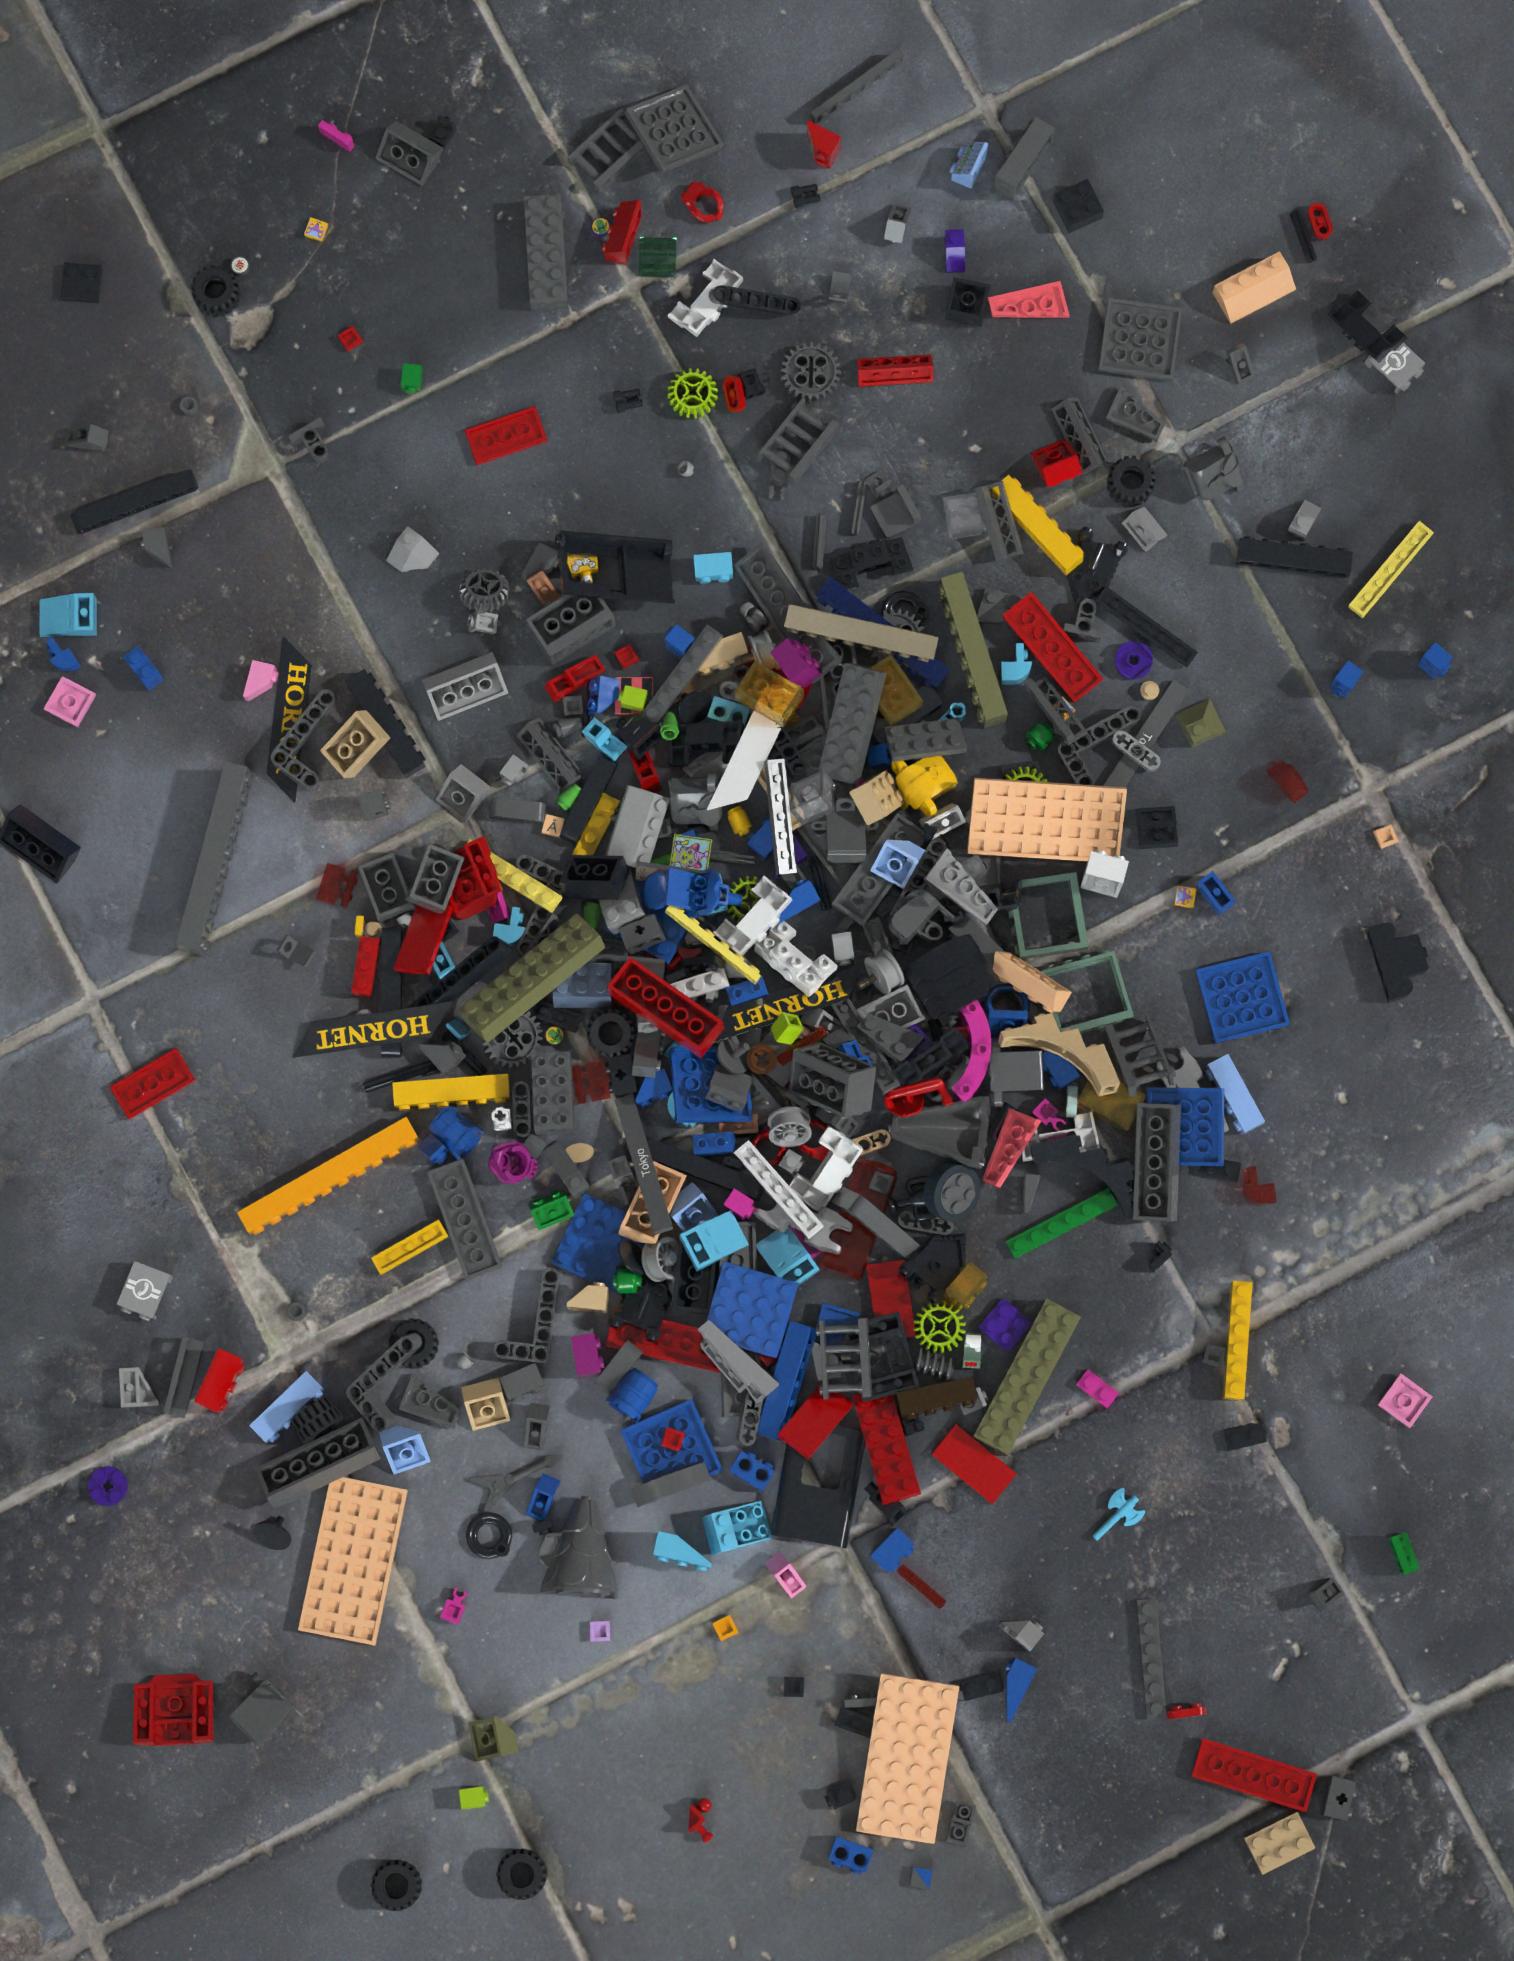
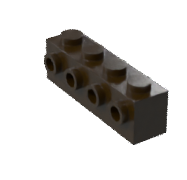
[895,1376,978,1420]

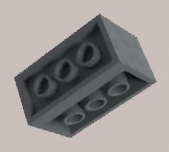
[526,579,616,666]
[789,1042,876,1119]
[531,1051,575,1136]

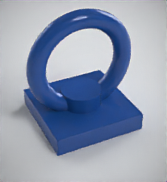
[984,984,1030,1037]

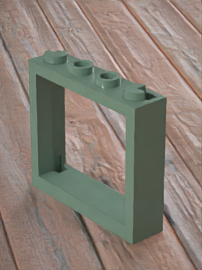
[1008,872,1089,960]
[1040,950,1134,1034]

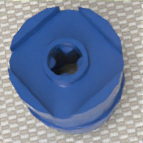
[429,1106,484,1160]
[605,1368,659,1423]

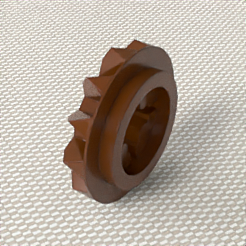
[746,1044,777,1075]

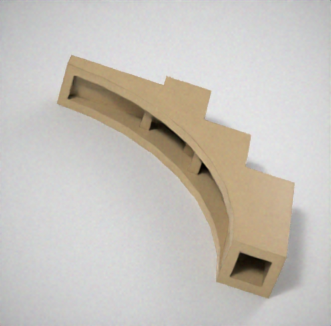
[998,1013,1120,1097]

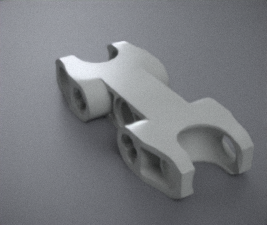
[1156,1047,1229,1133]
[753,1190,853,1255]

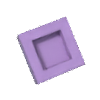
[590,1621,610,1642]

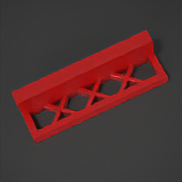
[857,354,933,387]

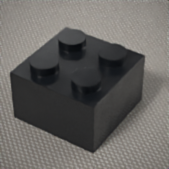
[1053,179,1104,233]
[945,277,990,327]

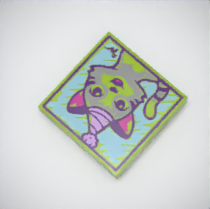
[669,834,712,870]

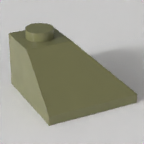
[1175,699,1226,748]
[468,1716,519,1762]

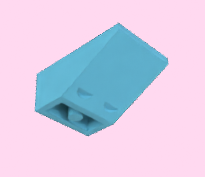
[40,593,97,637]
[679,1210,749,1271]
[756,1226,820,1286]
[701,1501,772,1555]
[653,1531,712,1572]

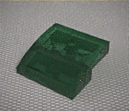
[638,237,677,277]

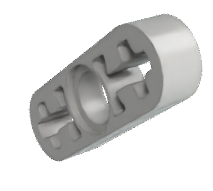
[1112,730,1161,772]

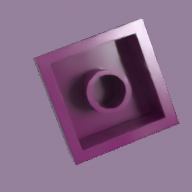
[770,638,822,688]
[571,1333,605,1379]

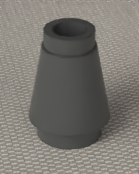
[553,717,582,738]

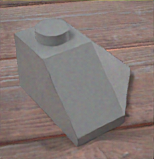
[386,526,439,572]
[998,1620,1044,1652]

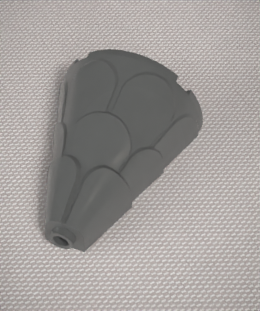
[888,1096,990,1169]
[540,1496,618,1599]

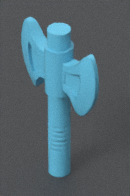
[1092,1488,1145,1541]

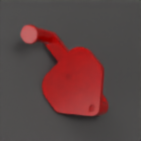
[883,1077,953,1118]

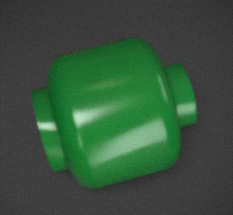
[1026,723,1054,751]
[613,1268,642,1293]

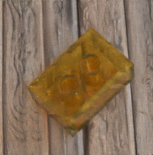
[871,654,923,726]
[735,661,804,728]
[1077,1081,1147,1132]
[944,1262,988,1312]

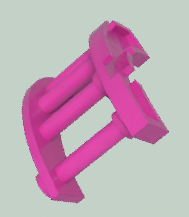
[952,1000,991,1103]

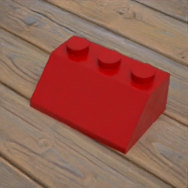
[602,200,642,265]
[194,1348,245,1414]

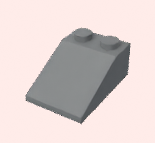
[599,869,647,935]
[856,983,928,1028]

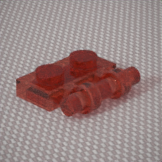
[316,863,358,908]
[572,1060,611,1104]

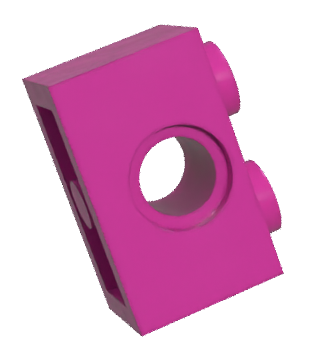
[724,1188,755,1222]

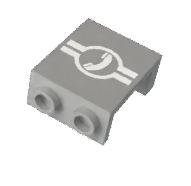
[1364,342,1425,394]
[117,1261,173,1321]

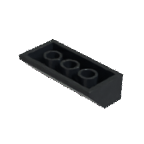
[0,804,81,884]
[672,1232,716,1315]

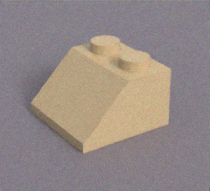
[567,1282,609,1314]
[461,1377,511,1431]

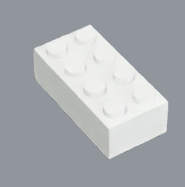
[1080,850,1129,898]

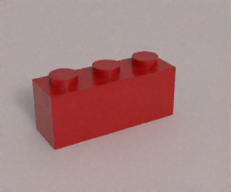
[351,936,381,999]

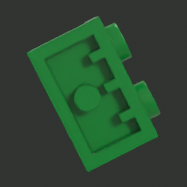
[528,1190,575,1230]
[1388,1532,1420,1576]

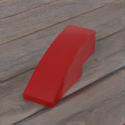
[544,655,606,703]

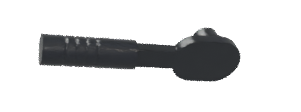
[921,823,938,850]

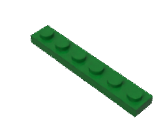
[1006,1188,1117,1259]

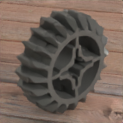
[459,568,510,613]

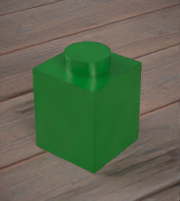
[401,363,423,394]

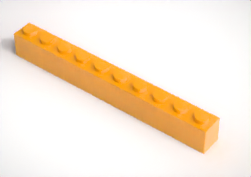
[237,1117,419,1235]

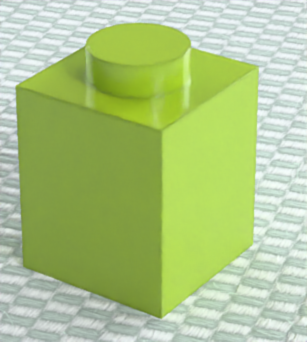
[618,685,648,712]
[771,1012,804,1045]
[459,1786,489,1810]

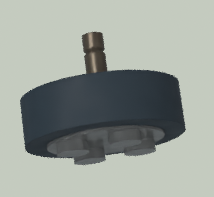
[924,1161,980,1222]

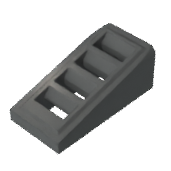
[1022,1174,1040,1215]

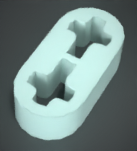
[1066,1085,1077,1118]

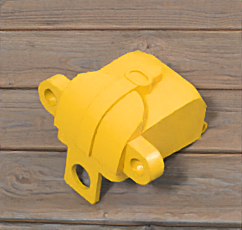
[891,756,958,817]

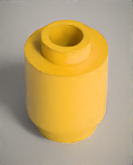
[727,806,752,836]

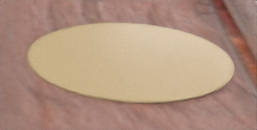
[565,1143,594,1163]

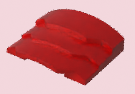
[447,837,503,920]
[133,1673,214,1746]

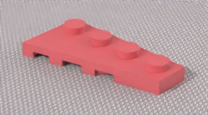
[988,281,1070,318]
[982,1108,1041,1188]

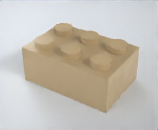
[320,710,390,778]
[849,770,904,826]

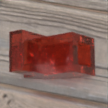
[1266,760,1309,804]
[1241,1166,1277,1206]

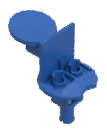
[642,867,742,916]

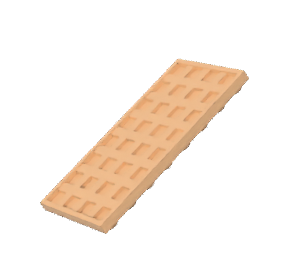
[967,778,1127,861]
[298,1477,408,1646]
[856,1673,959,1844]

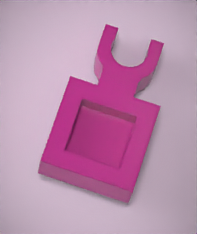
[1031,1098,1066,1132]
[440,1587,467,1625]

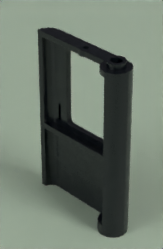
[555,530,675,604]
[770,1426,865,1549]

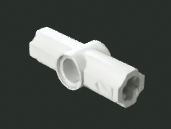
[492,1107,512,1132]

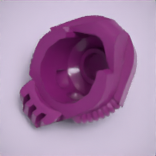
[488,1141,539,1185]

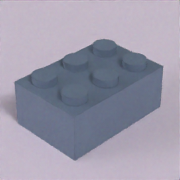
[553,963,612,1008]

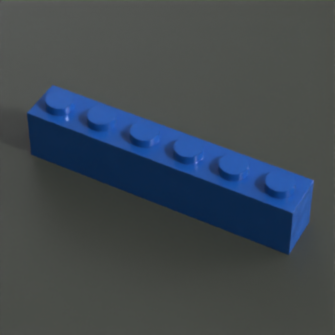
[757,1321,816,1441]

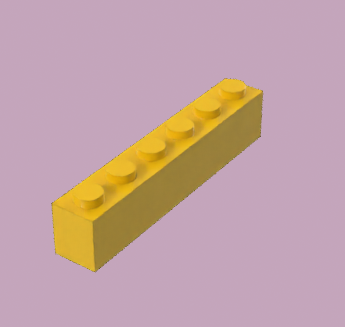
[992,475,1084,575]
[393,1074,511,1111]
[1222,1281,1253,1401]

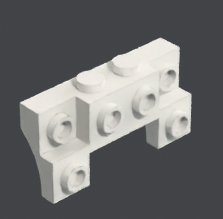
[668,259,743,337]
[713,876,792,956]
[754,921,837,997]
[1021,1112,1099,1162]
[789,1125,863,1212]

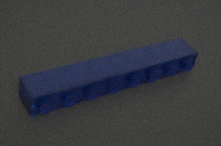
[815,577,950,688]

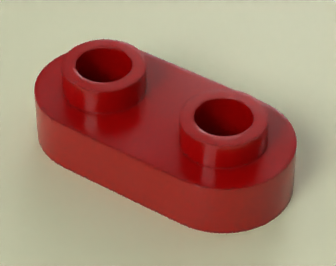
[1307,203,1333,240]
[723,375,745,413]
[1166,1703,1207,1719]

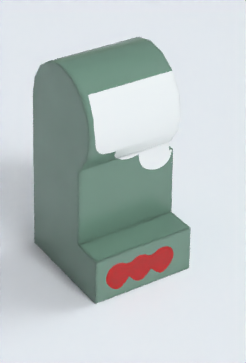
[962,1333,981,1370]

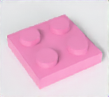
[44,676,96,728]
[1378,1373,1433,1428]

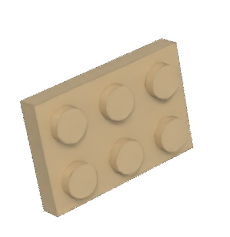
[1244,1812,1315,1875]

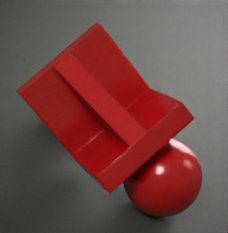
[665,948,702,971]
[688,1798,713,1843]

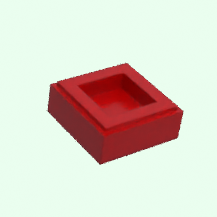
[337,325,363,352]
[614,644,640,670]
[661,1427,685,1452]

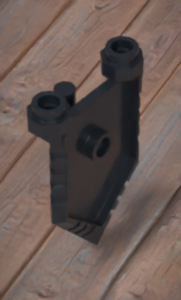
[1066,527,1128,606]
[898,1233,966,1305]
[608,1273,672,1343]

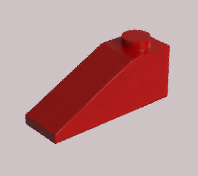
[626,748,662,793]

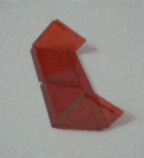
[815,1157,898,1281]

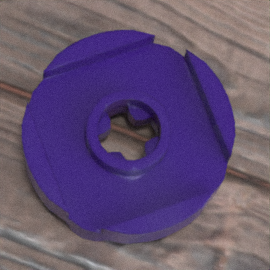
[1114,641,1153,681]
[88,1466,128,1506]

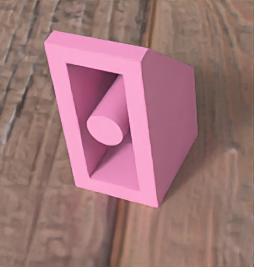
[243,660,278,701]
[765,1551,807,1599]

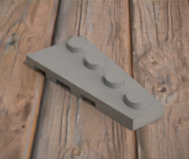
[924,848,998,925]

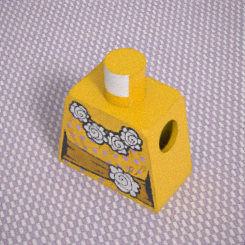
[567,554,598,583]

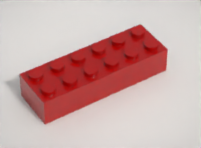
[607,957,724,1058]

